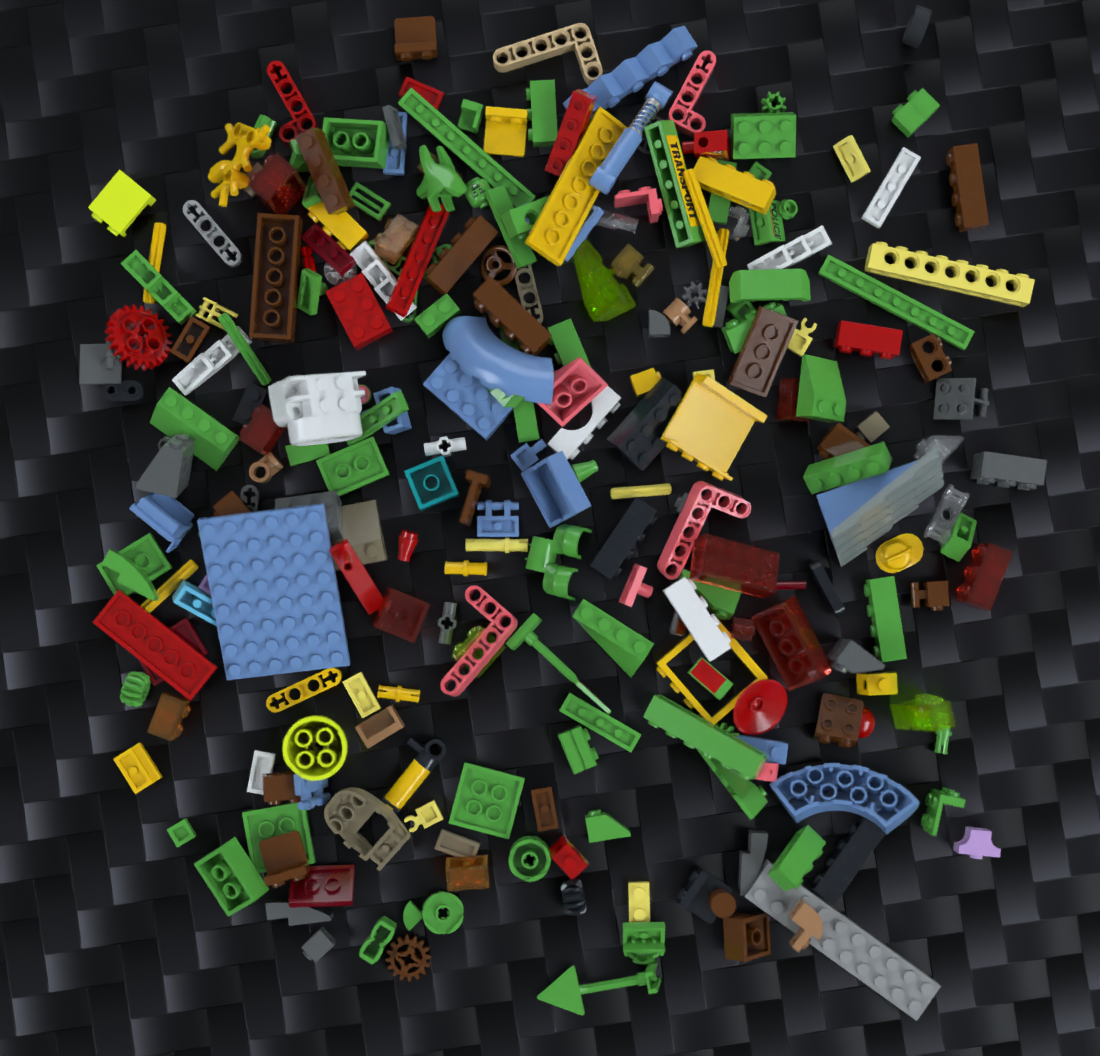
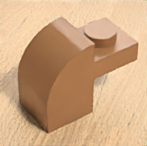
[788,899,823,952]

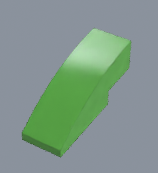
[102,549,160,601]

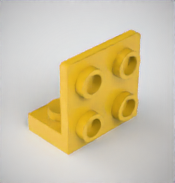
[483,106,528,157]

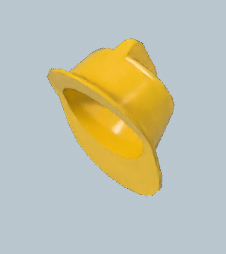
[875,533,923,573]

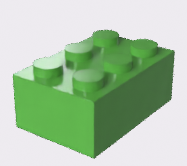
[731,112,796,159]
[322,117,390,169]
[194,837,270,917]

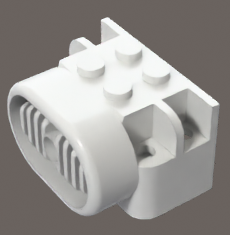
[268,371,366,446]

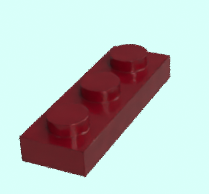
[301,223,357,277]

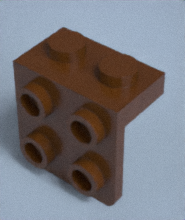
[394,16,438,61]
[814,693,864,748]
[259,830,311,888]

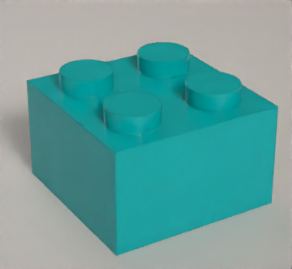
[404,455,460,511]

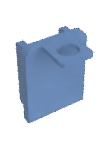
[130,493,194,553]

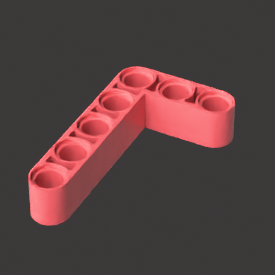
[657,481,751,580]
[440,585,518,697]

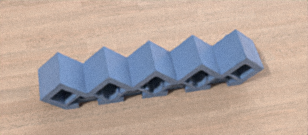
[563,26,697,123]

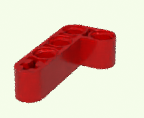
[267,61,318,148]

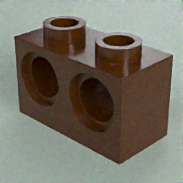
[907,333,952,383]

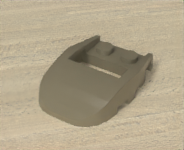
[324,787,411,871]

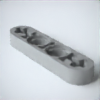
[183,200,243,267]

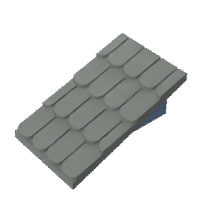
[816,445,944,567]

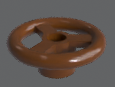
[479,245,518,286]

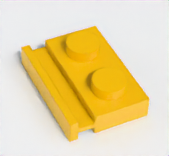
[114,742,163,794]

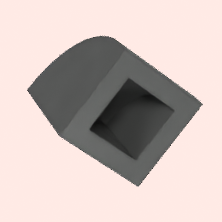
[648,310,670,338]

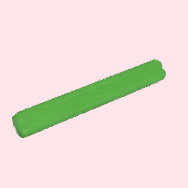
[218,313,272,386]

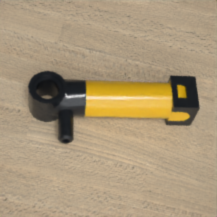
[380,737,447,815]

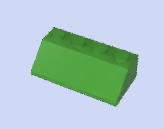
[150,387,241,471]

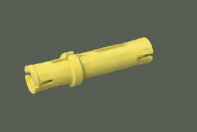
[465,537,528,553]

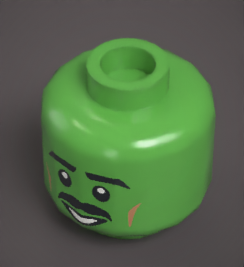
[464,177,492,210]

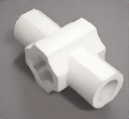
[424,437,467,457]

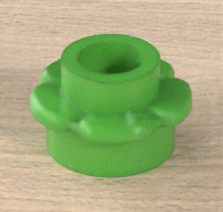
[778,199,798,220]

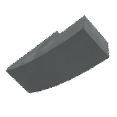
[738,830,768,896]
[265,899,333,926]

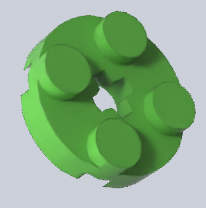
[421,891,464,934]

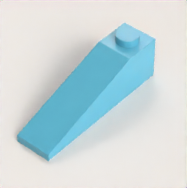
[172,579,217,626]

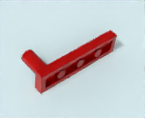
[329,539,387,614]

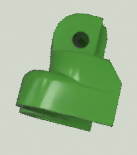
[525,524,592,601]

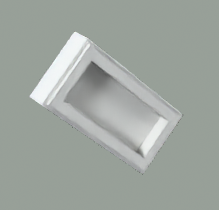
[247,750,276,795]

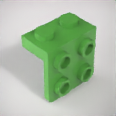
[921,787,965,836]

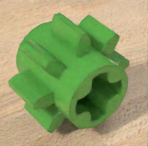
[761,91,786,113]

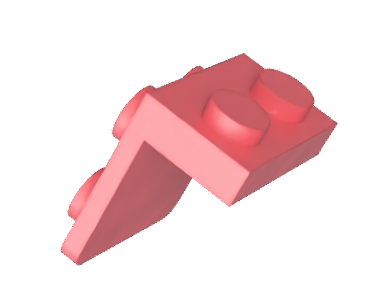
[614,187,663,223]

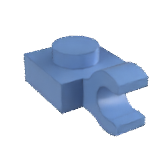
[510,439,547,472]

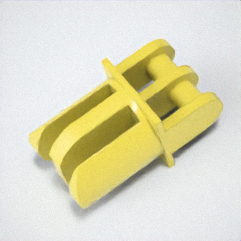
[195,297,238,331]

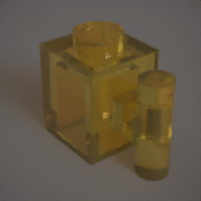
[611,244,654,287]

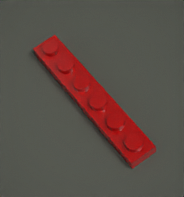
[386,204,450,317]

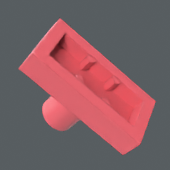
[619,564,653,607]

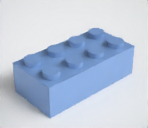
[423,353,513,441]

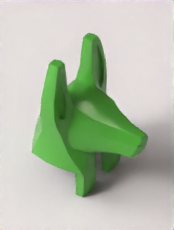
[416,145,467,212]

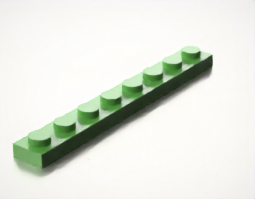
[398,88,536,207]
[818,255,975,351]

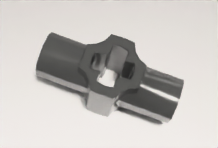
[438,602,457,645]

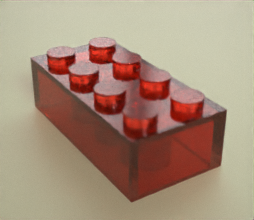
[248,153,306,215]
[690,534,780,599]
[751,595,833,691]

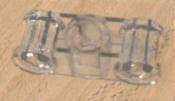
[923,484,969,546]

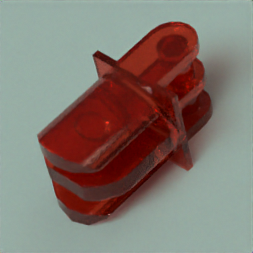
[729,617,755,641]

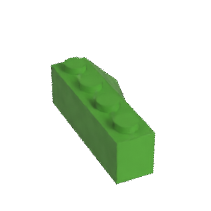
[572,599,654,678]

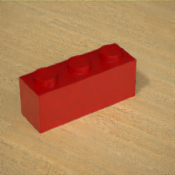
[834,320,903,360]

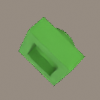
[167,818,197,848]

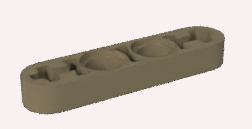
[510,258,543,324]

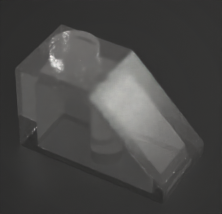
[914,435,964,464]

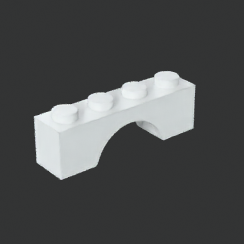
[548,386,621,460]

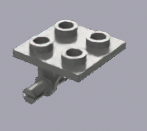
[79,341,122,385]
[933,378,990,420]

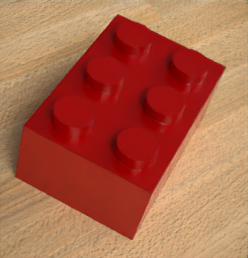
[326,273,393,350]

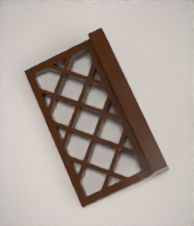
[460,470,491,526]

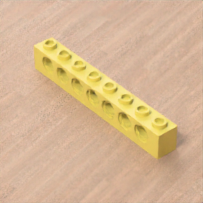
[864,242,1035,307]

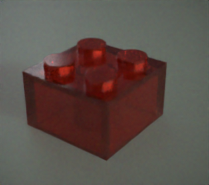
[239,404,286,455]
[372,587,430,643]

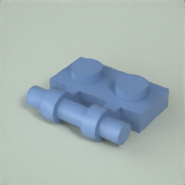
[477,500,519,537]
[293,774,331,810]

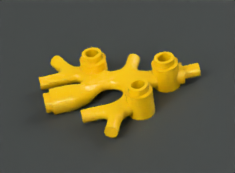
[208,122,271,207]

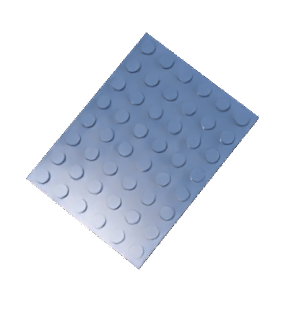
[197,503,351,680]

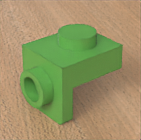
[288,139,310,172]

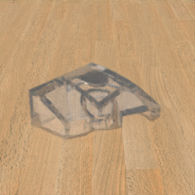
[596,209,639,233]

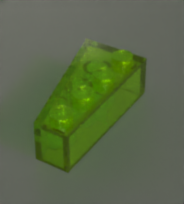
[890,693,956,732]

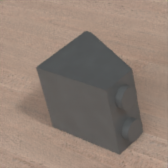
[135,434,195,498]

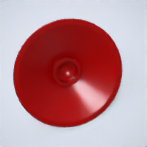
[733,679,788,736]

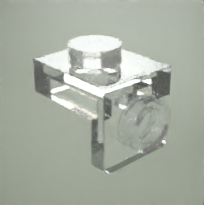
[728,206,750,241]

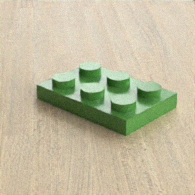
[316,437,390,496]
[96,533,172,595]

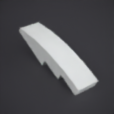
[747,225,832,270]
[349,241,417,320]
[172,326,252,396]

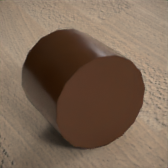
[708,889,736,918]

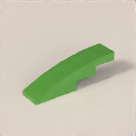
[121,250,197,326]

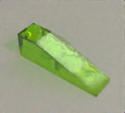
[573,239,636,322]

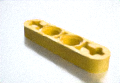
[266,667,342,713]

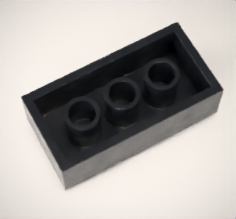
[607,377,684,471]

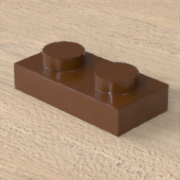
[531,786,559,832]

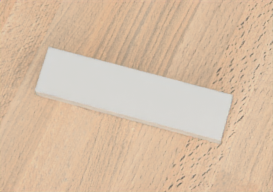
[861,147,921,229]

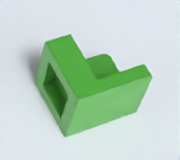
[458,99,484,134]

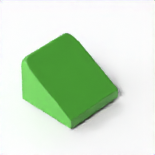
[726,301,757,321]

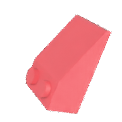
[538,357,608,427]

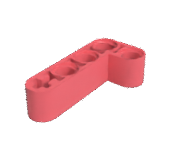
[668,51,716,138]

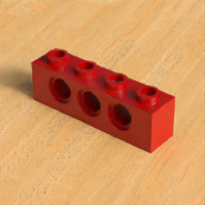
[545,89,597,177]

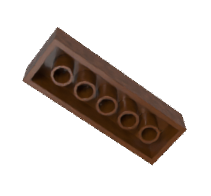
[249,213,303,343]

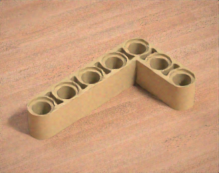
[493,23,603,85]

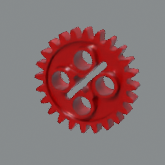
[105,304,173,371]

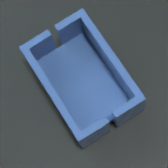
[520,451,591,528]

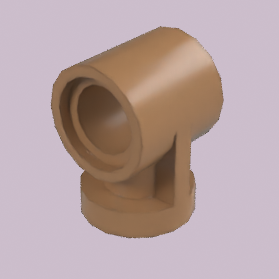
[662,298,698,334]
[249,452,284,483]

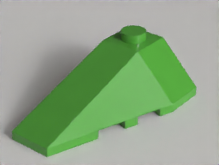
[696,748,768,820]

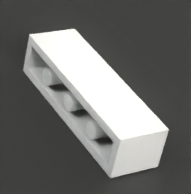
[663,577,731,661]

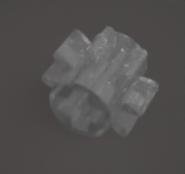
[682,281,708,308]

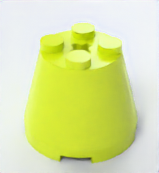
[283,716,348,781]

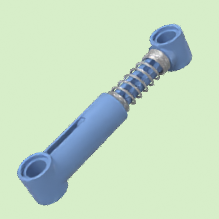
[589,81,673,195]

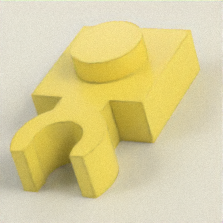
[787,318,817,357]
[404,800,444,832]

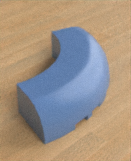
[442,316,554,404]
[769,763,919,834]

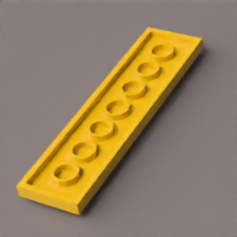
[525,106,628,266]

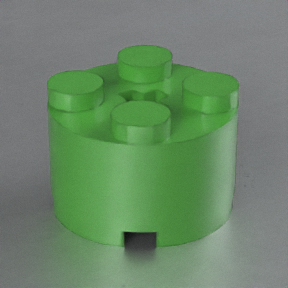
[509,836,551,882]

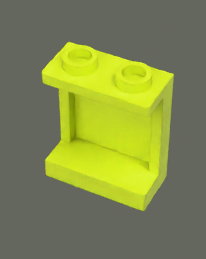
[88,169,156,237]

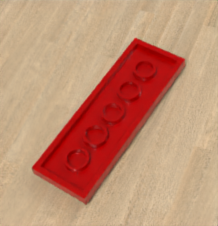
[93,590,218,700]

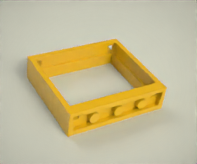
[656,620,768,724]

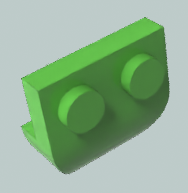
[622,922,665,964]

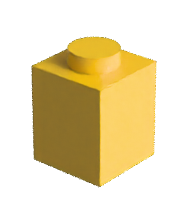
[629,368,661,398]

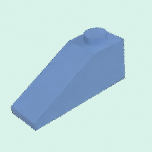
[737,735,788,764]

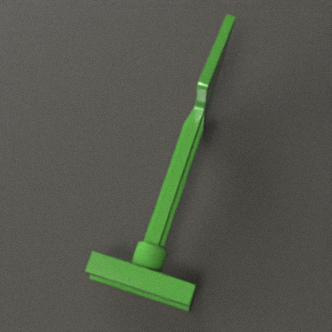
[505,613,612,714]
[537,961,661,1016]

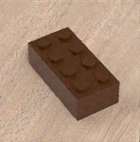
[473,276,552,356]

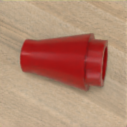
[397,530,419,562]

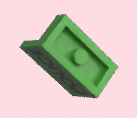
[749,200,786,246]

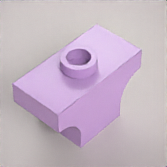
[953,826,1001,859]

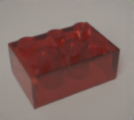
[956,543,1013,611]

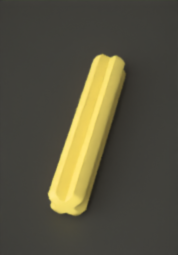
[610,483,672,499]

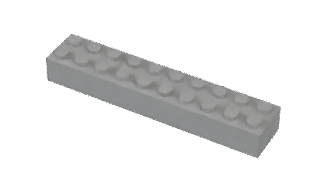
[744,859,941,1021]

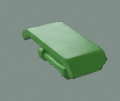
[729,269,811,304]

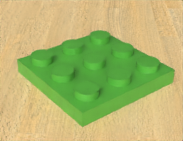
[449,762,525,839]
[242,802,316,873]

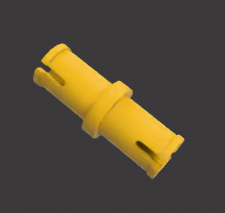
[445,560,487,577]
[377,684,420,703]

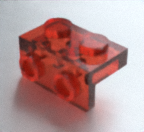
[777,378,809,423]

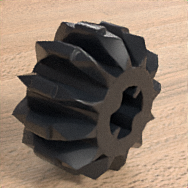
[561,879,587,916]

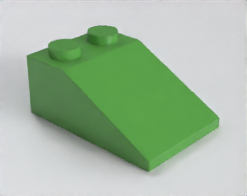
[796,354,846,422]

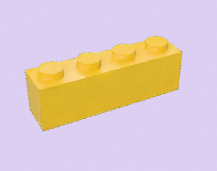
[694,156,776,215]

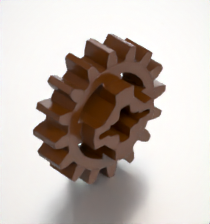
[386,934,432,982]

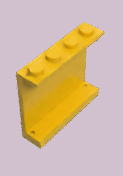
[660,373,767,481]

